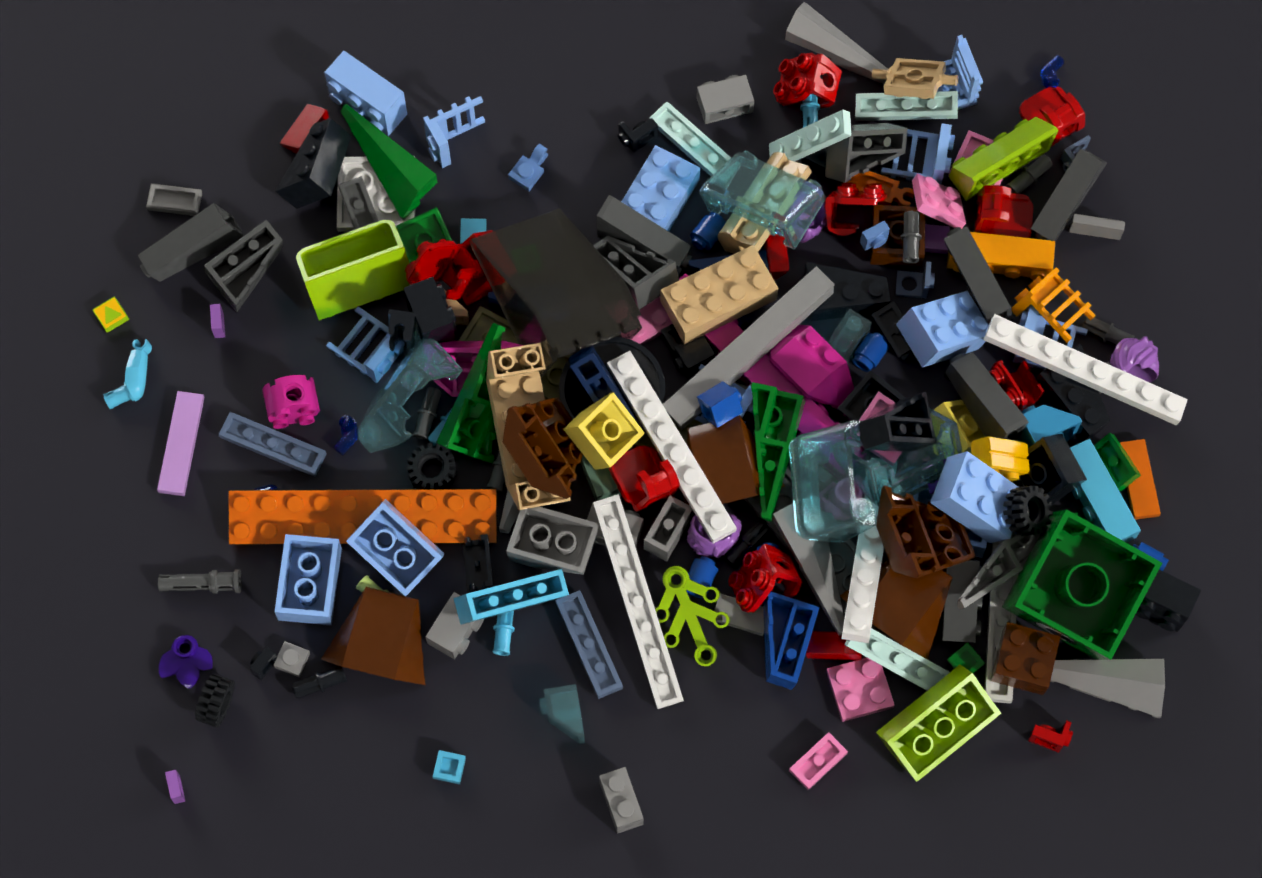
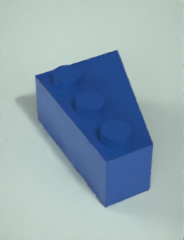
[763,592,820,690]

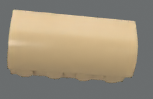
[718,152,812,254]

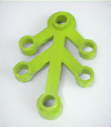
[655,566,730,666]

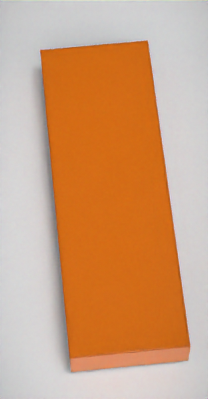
[1120,439,1161,520]

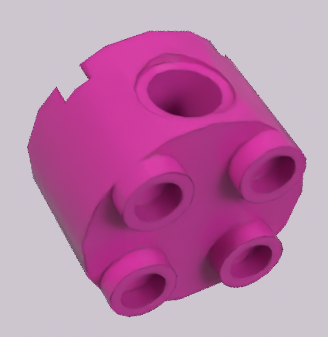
[262,375,320,429]

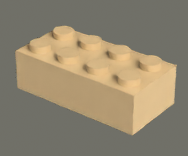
[660,245,778,345]

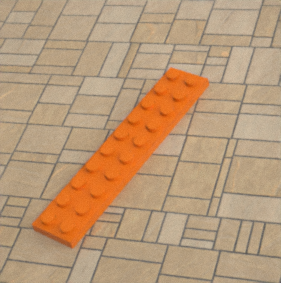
[229,489,497,544]

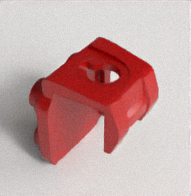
[773,53,842,108]
[1019,86,1085,147]
[825,182,887,236]
[974,185,1033,238]
[405,239,479,300]
[989,360,1045,412]
[609,446,680,512]
[728,544,802,613]

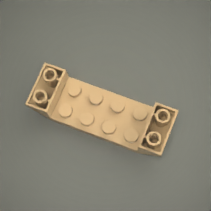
[486,343,571,510]

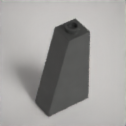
[1031,148,1107,242]
[597,195,693,270]
[138,203,245,282]
[944,227,1013,325]
[945,352,1029,441]

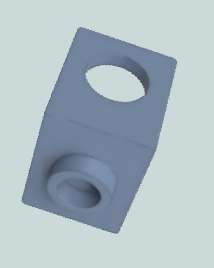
[1060,135,1091,172]
[895,261,935,299]

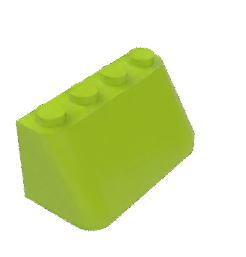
[296,220,410,320]

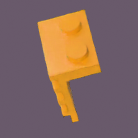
[1011,267,1096,343]

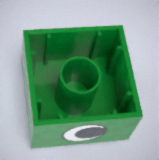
[1002,509,1162,660]

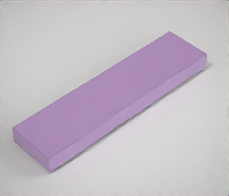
[157,391,205,496]

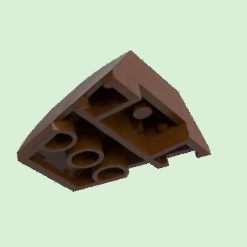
[502,397,583,499]
[683,415,785,505]
[876,485,976,578]
[840,560,953,660]
[321,587,426,685]

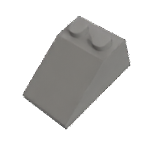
[506,507,600,575]

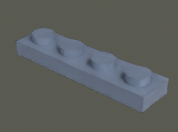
[219,412,327,477]
[555,590,623,699]

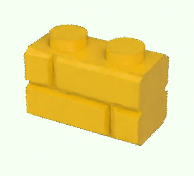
[971,436,1030,481]

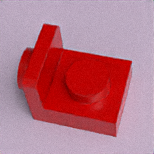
[1028,720,1073,753]

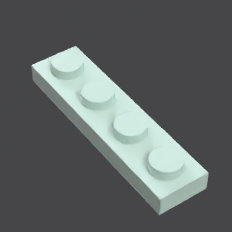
[855,91,958,121]
[649,102,740,187]
[769,110,851,161]
[844,628,950,691]

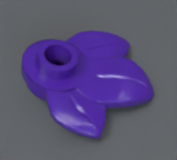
[159,635,213,689]

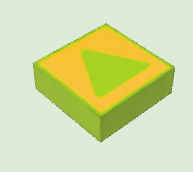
[92,296,129,333]

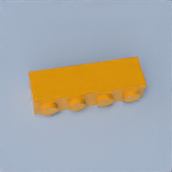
[947,232,1055,280]

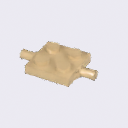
[872,58,958,99]

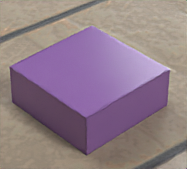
[925,224,950,254]
[210,304,225,338]
[165,770,185,804]

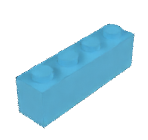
[1070,439,1141,543]
[454,569,569,625]

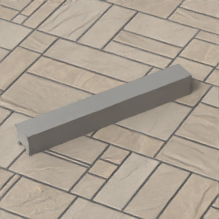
[663,266,835,430]

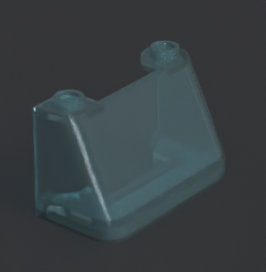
[699,151,826,250]
[358,338,463,453]
[833,408,963,507]
[789,420,876,543]

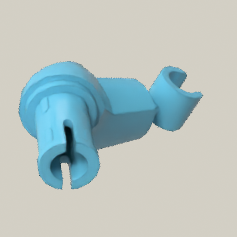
[103,339,152,409]

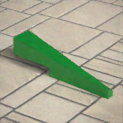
[341,104,438,221]
[436,323,505,463]
[751,382,806,522]

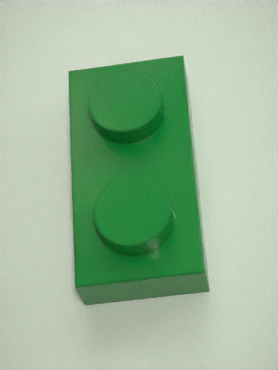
[1094,433,1141,491]

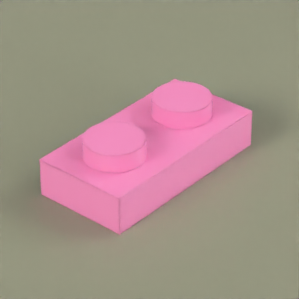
[789,732,848,790]

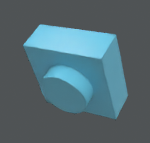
[433,750,466,784]

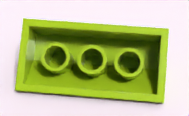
[949,117,1059,201]
[876,664,1001,782]

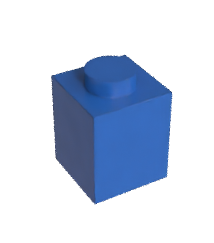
[697,381,743,428]

